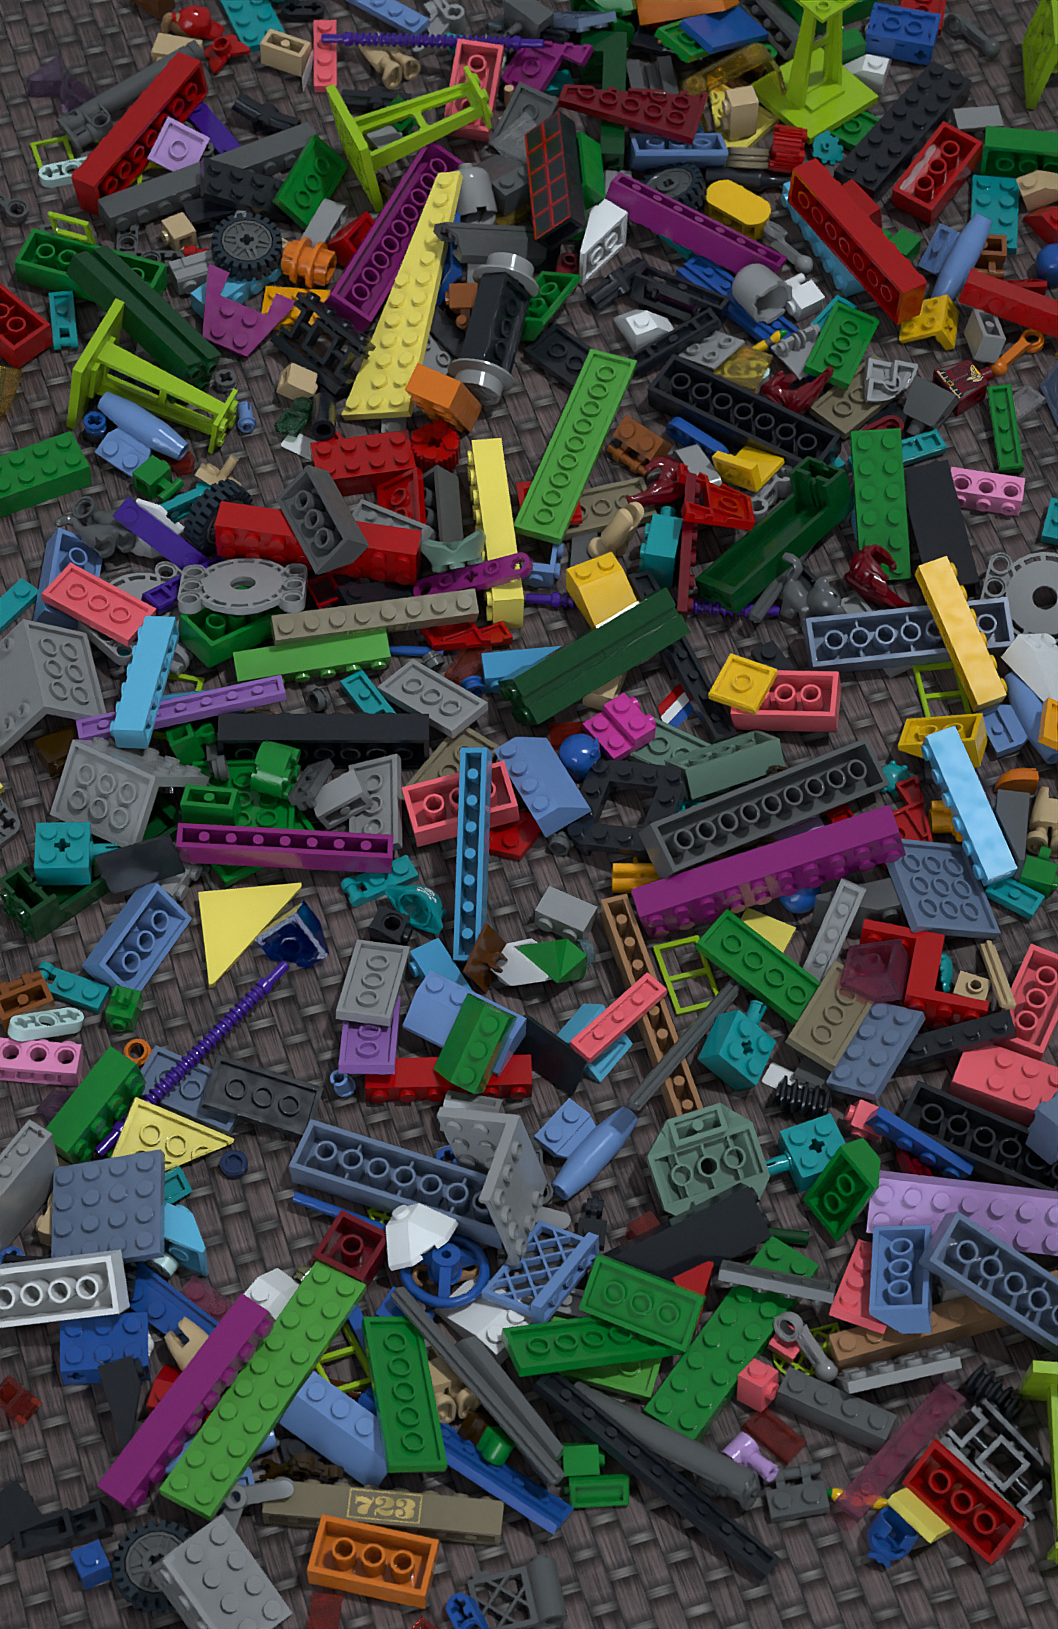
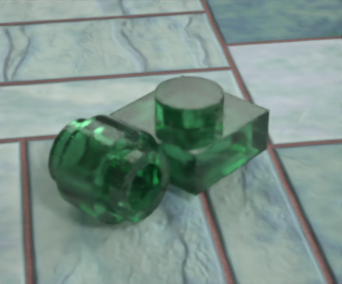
[274,397,312,438]

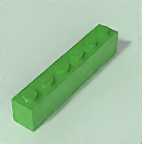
[233,629,391,684]

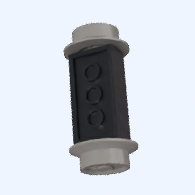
[448,252,539,405]

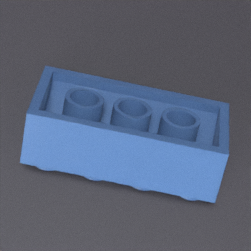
[627,133,728,171]
[33,527,103,630]
[494,737,591,838]
[81,883,192,991]
[403,970,526,1077]
[869,1224,933,1334]
[279,1371,388,1487]

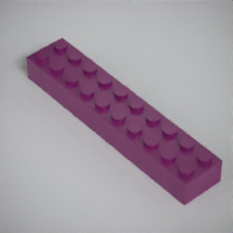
[323,142,464,333]
[631,805,906,939]

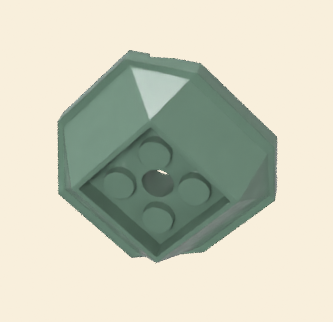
[645,1103,770,1217]

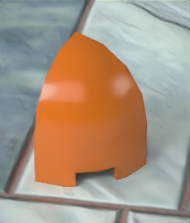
[994,768,1039,794]

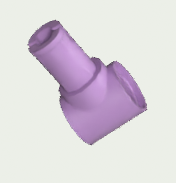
[721,1432,779,1482]

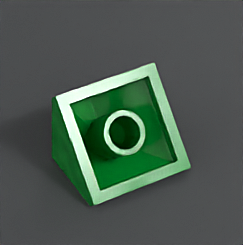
[518,939,587,983]

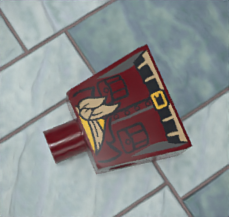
[932,360,994,417]

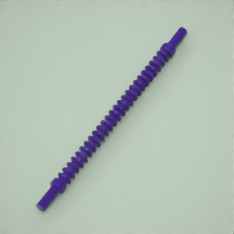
[321,32,545,51]
[526,592,779,617]
[94,961,290,1157]

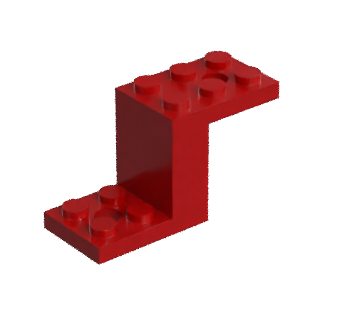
[857,919,989,1030]

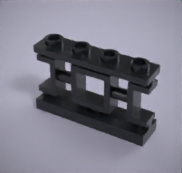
[270,291,376,396]
[939,1397,1053,1529]

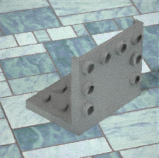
[0,619,106,757]
[50,737,209,847]
[437,1107,547,1266]
[148,1514,292,1629]

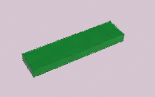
[987,384,1024,474]

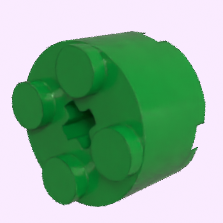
[250,741,301,800]

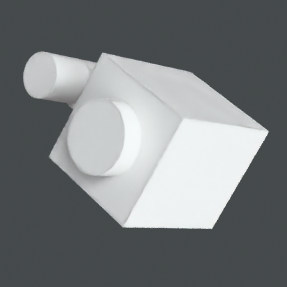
[784,273,825,322]

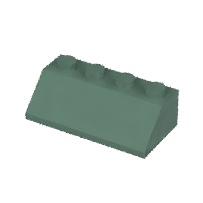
[664,730,785,801]

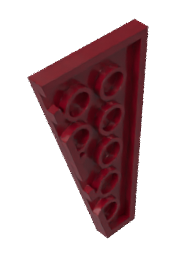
[558,84,709,145]
[677,473,701,622]

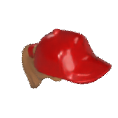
[160,5,224,40]

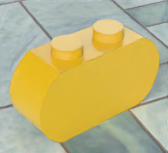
[704,180,771,240]

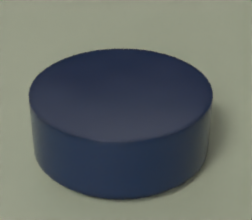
[220,1150,248,1180]

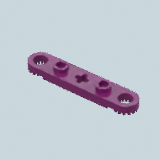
[413,552,534,596]

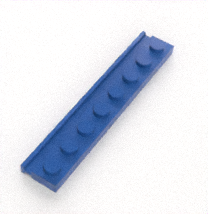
[676,255,816,382]
[128,1261,246,1386]
[357,1385,574,1535]

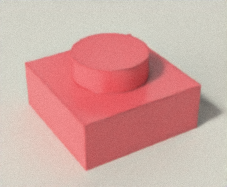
[767,1325,801,1364]

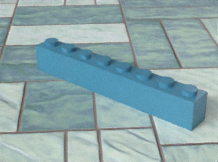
[453,747,492,966]

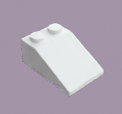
[579,199,628,286]
[1001,633,1058,702]
[435,1275,532,1365]

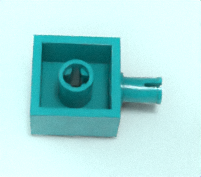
[639,506,683,588]
[34,822,118,885]
[698,1000,776,1091]
[765,1113,846,1193]

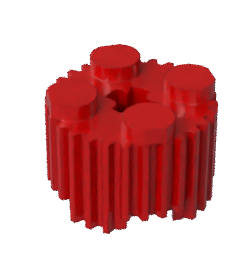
[769,124,808,174]
[410,419,460,474]

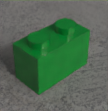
[180,784,242,826]

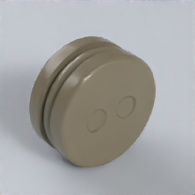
[726,147,770,169]

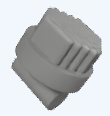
[169,641,193,675]

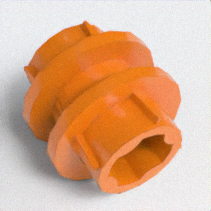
[281,237,337,289]

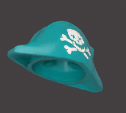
[384,884,447,935]

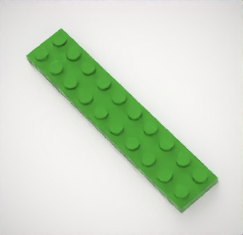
[514,349,637,545]
[159,1261,367,1521]

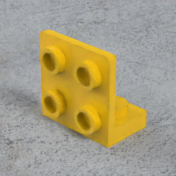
[899,294,959,350]
[712,446,785,492]

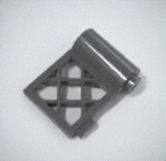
[467,1554,568,1629]

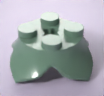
[421,529,486,572]

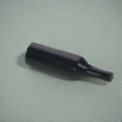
[705,166,791,192]
[311,383,336,441]

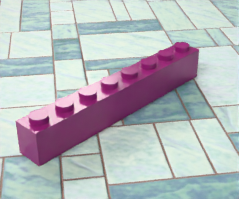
[605,172,787,276]
[176,823,394,874]
[97,1293,276,1513]

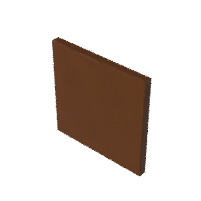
[463,923,508,993]

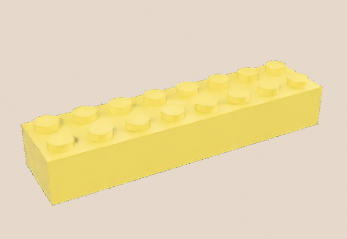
[467,438,524,630]

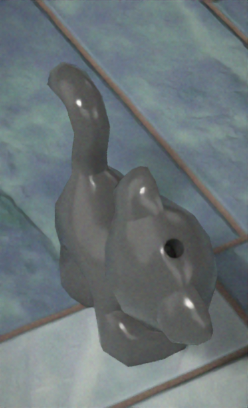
[54,509,136,558]
[780,552,847,628]

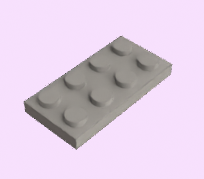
[377,659,488,738]
[349,754,402,850]
[336,939,410,1026]
[835,1348,962,1394]

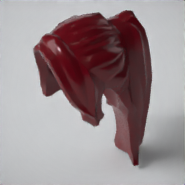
[759,366,834,415]
[625,456,685,508]
[844,544,913,609]

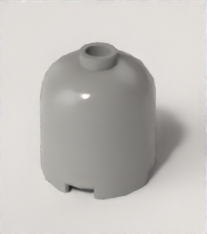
[453,163,497,220]
[732,263,792,324]

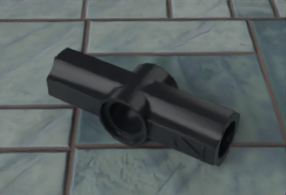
[341,86,412,113]

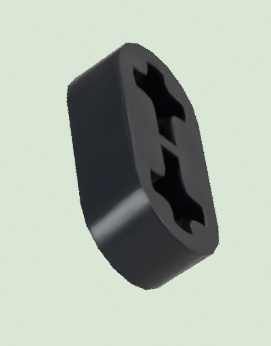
[282,0,325,23]

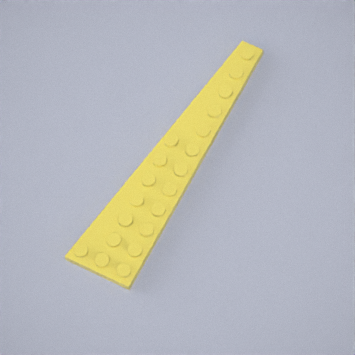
[341,171,463,421]

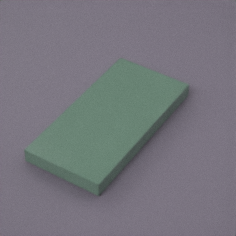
[625,717,721,799]

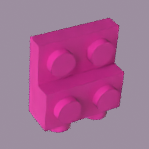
[582,693,656,760]

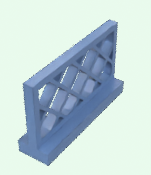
[481,1220,599,1324]

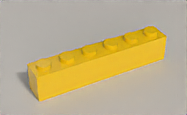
[915,556,1008,712]

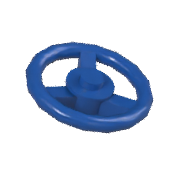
[400,1233,490,1309]

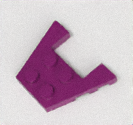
[501,41,594,109]
[202,264,295,359]

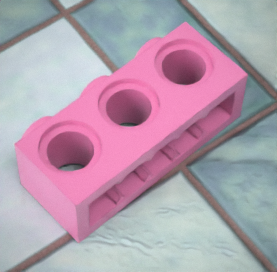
[951,467,1025,516]
[0,1037,84,1087]

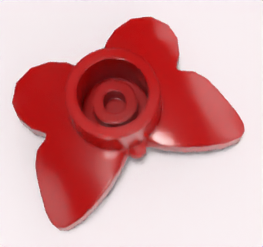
[204,34,251,75]

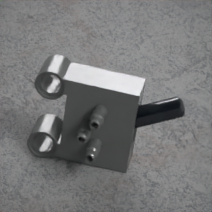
[486,0,570,54]

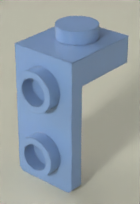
[523,543,564,588]

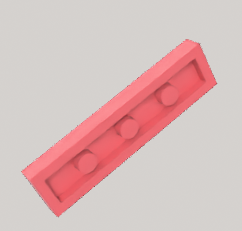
[314,20,337,93]
[570,972,667,1064]

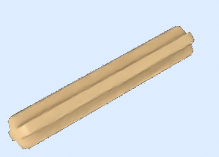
[979,940,1016,1011]

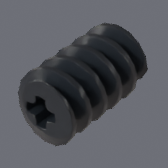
[772,1075,833,1120]
[964,1363,1028,1423]

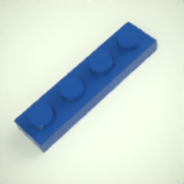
[865,1106,974,1180]

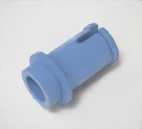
[237,401,257,433]
[330,1069,356,1097]

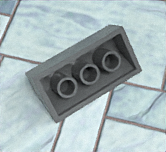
[276,465,369,575]
[420,465,463,569]

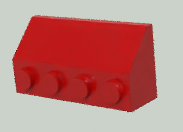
[901,1439,1026,1564]

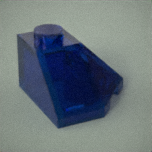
[254,900,329,968]

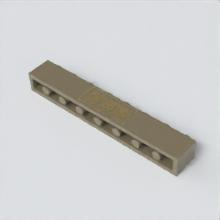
[270,589,479,646]
[262,1477,504,1546]

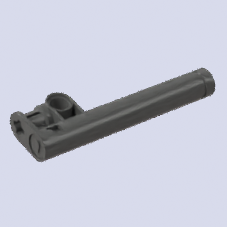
[56,40,205,154]
[574,1381,760,1511]

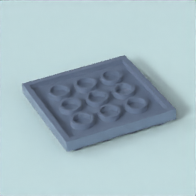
[885,839,1001,939]
[51,1149,165,1264]

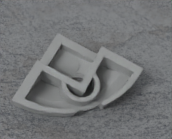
[864,358,918,403]

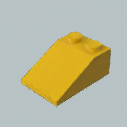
[566,552,637,628]
[898,713,988,768]

